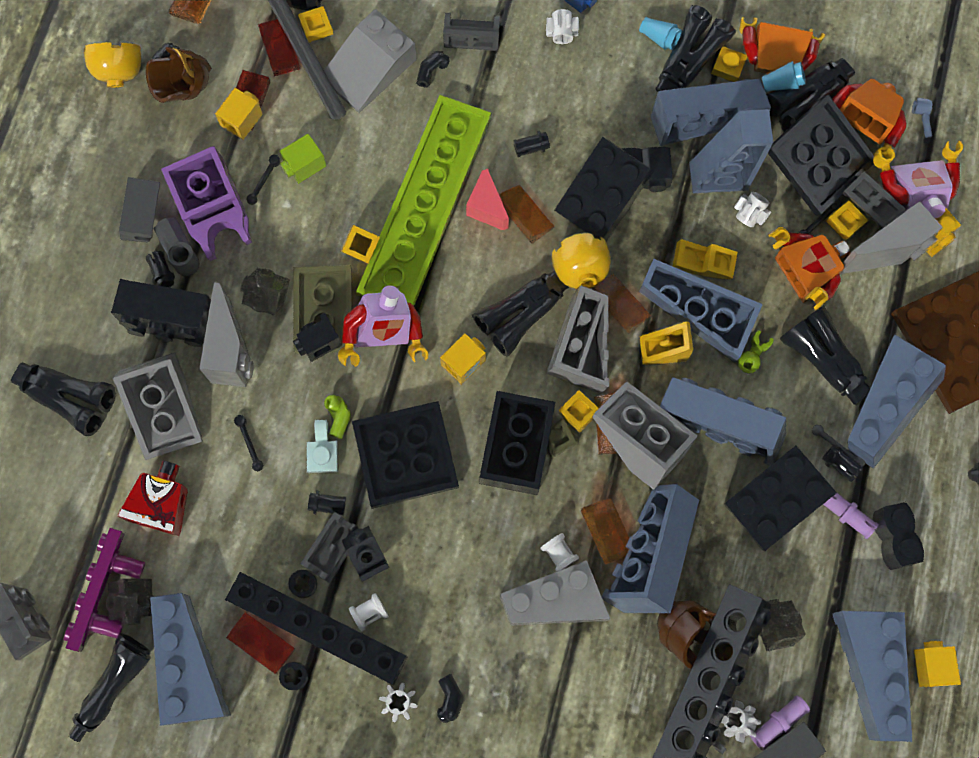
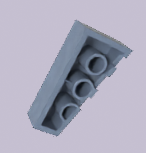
[651,78,771,146]
[689,107,773,193]
[639,259,763,363]
[848,334,946,469]
[660,377,786,466]
[602,484,699,613]
[150,593,231,726]
[832,611,912,742]

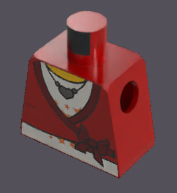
[118,461,188,536]

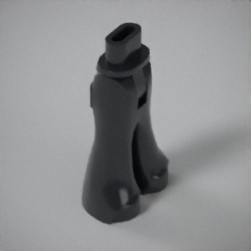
[655,5,736,92]
[766,58,855,132]
[472,270,569,357]
[779,305,870,405]
[11,362,116,436]
[69,633,151,742]

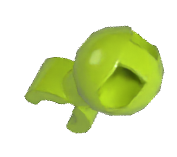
[738,330,774,374]

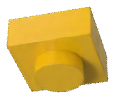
[298,6,333,42]
[711,46,747,82]
[826,200,869,241]
[558,390,599,432]

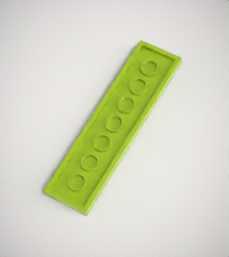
[356,94,491,306]

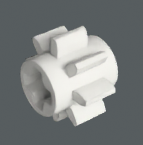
[546,9,579,44]
[734,192,771,227]
[379,683,418,722]
[721,700,761,743]

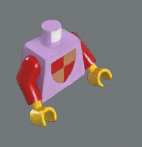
[873,141,963,218]
[338,285,429,367]

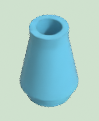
[639,17,682,50]
[762,61,806,92]

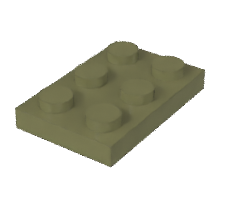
[293,265,353,354]

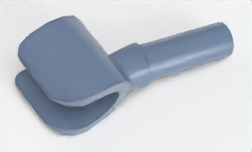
[912,98,933,138]

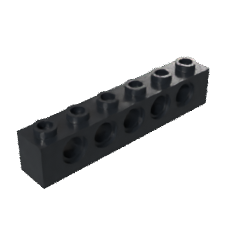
[225,572,408,685]
[653,584,772,758]

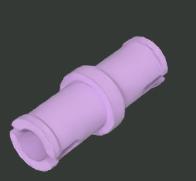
[823,493,879,539]
[750,695,810,751]

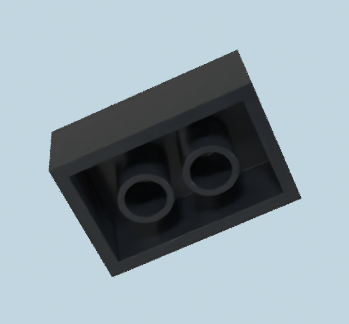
[554,137,654,242]
[111,279,211,347]
[479,391,556,495]
[724,445,837,551]

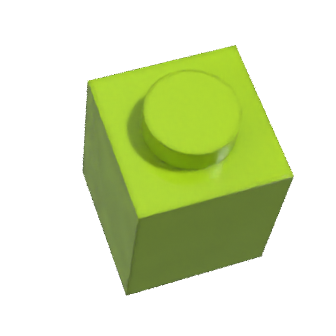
[280,134,327,184]

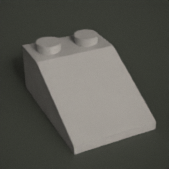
[324,9,417,113]
[841,201,943,274]
[199,282,254,387]
[113,352,203,460]
[592,382,698,490]

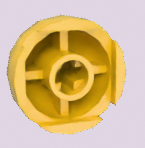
[84,42,142,88]
[552,233,611,289]

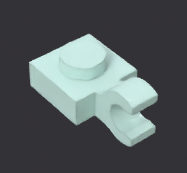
[307,420,338,473]

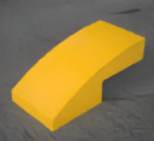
[672,239,738,280]

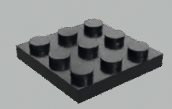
[768,95,874,215]
[352,401,459,509]

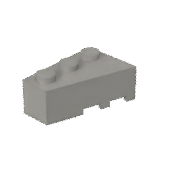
[546,286,609,393]
[500,560,610,626]

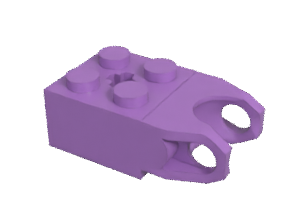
[161,146,252,261]

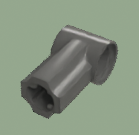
[153,217,200,276]

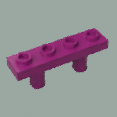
[63,528,145,652]

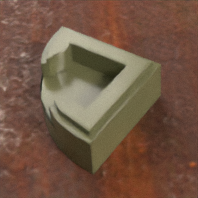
[548,418,578,458]

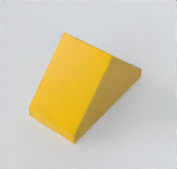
[639,321,693,365]

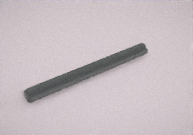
[268,0,346,120]

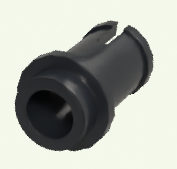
[513,131,550,158]
[146,251,175,288]
[822,445,863,482]
[308,490,346,516]

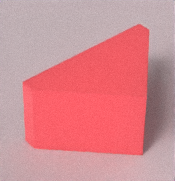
[466,169,509,230]

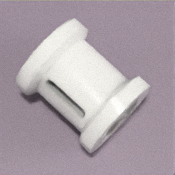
[541,533,579,572]
[348,593,389,632]

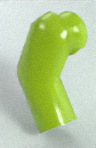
[324,395,351,439]

